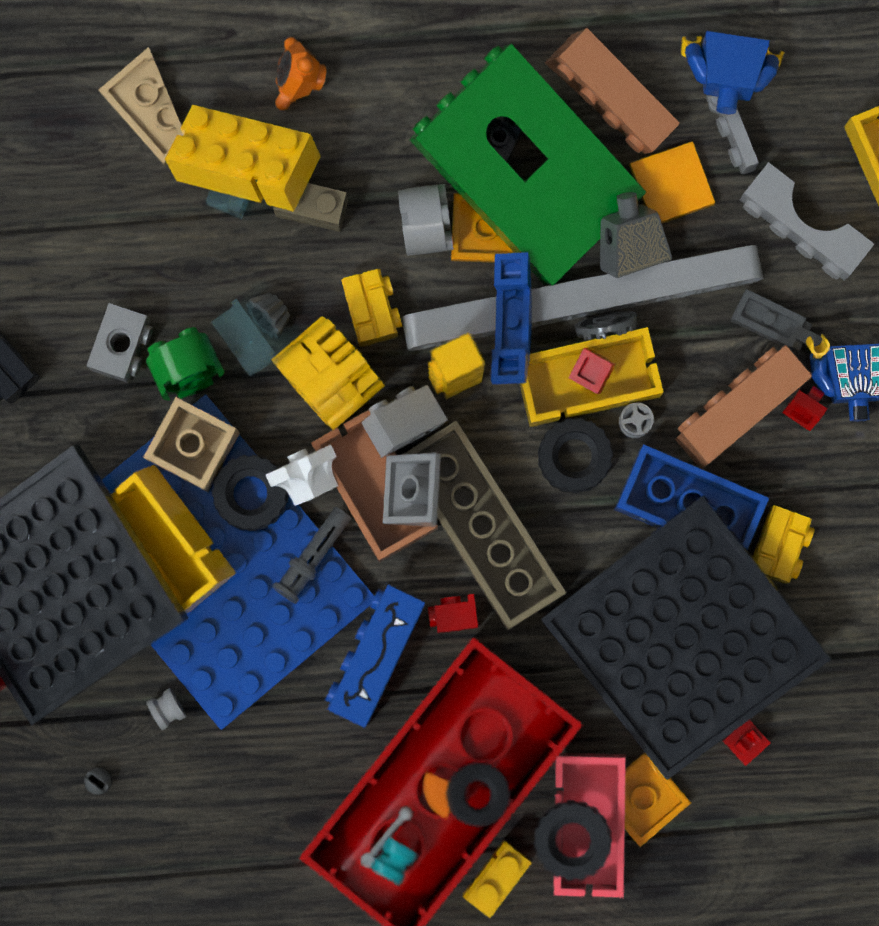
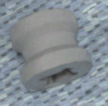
[619,403,654,438]
[146,688,187,730]

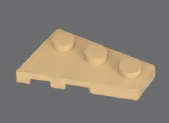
[99,47,183,166]

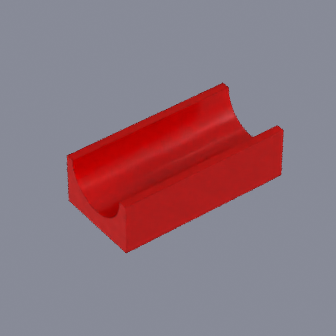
[299,638,583,926]

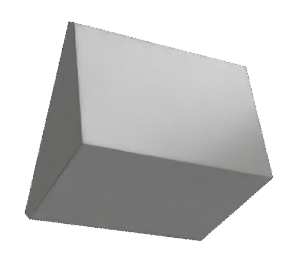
[383,453,440,527]

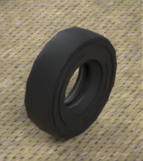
[446,763,510,827]

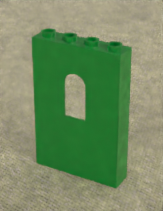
[409,44,647,286]

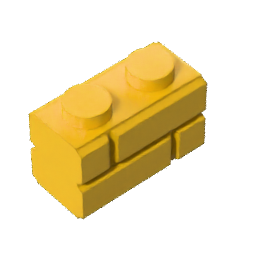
[341,269,403,347]
[753,505,814,584]
[462,839,532,918]

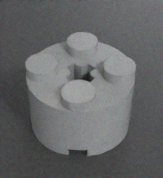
[398,184,454,256]

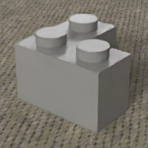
[361,385,447,458]

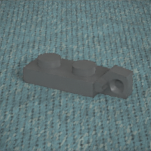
[730,289,822,352]

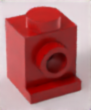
[428,594,478,633]

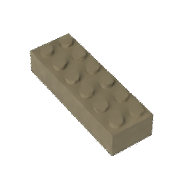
[402,421,566,630]

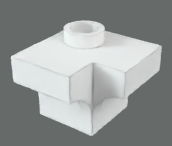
[266,445,338,506]

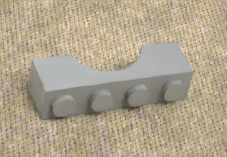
[740,162,874,281]

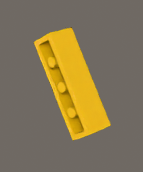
[428,333,484,399]

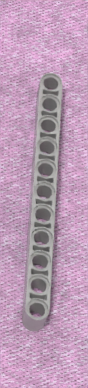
[401,245,764,351]

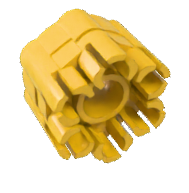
[271,316,385,431]

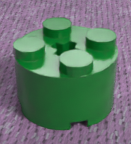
[146,327,224,401]

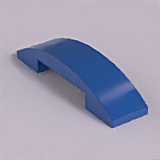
[491,252,532,384]

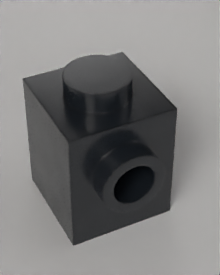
[486,116,521,164]

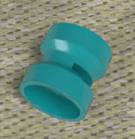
[370,837,418,885]

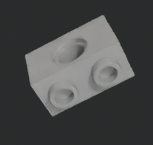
[86,303,153,383]

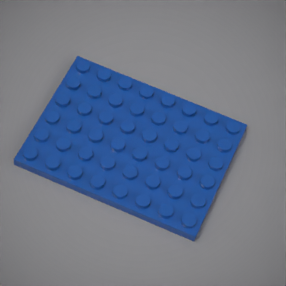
[102,394,375,730]

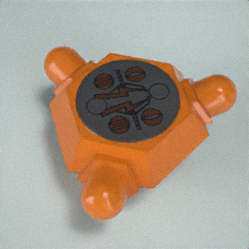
[275,37,326,111]

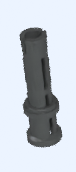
[272,507,352,604]

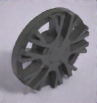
[575,311,638,340]

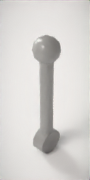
[361,806,413,867]

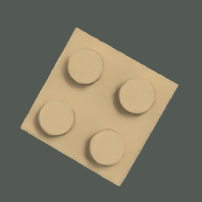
[143,397,240,492]

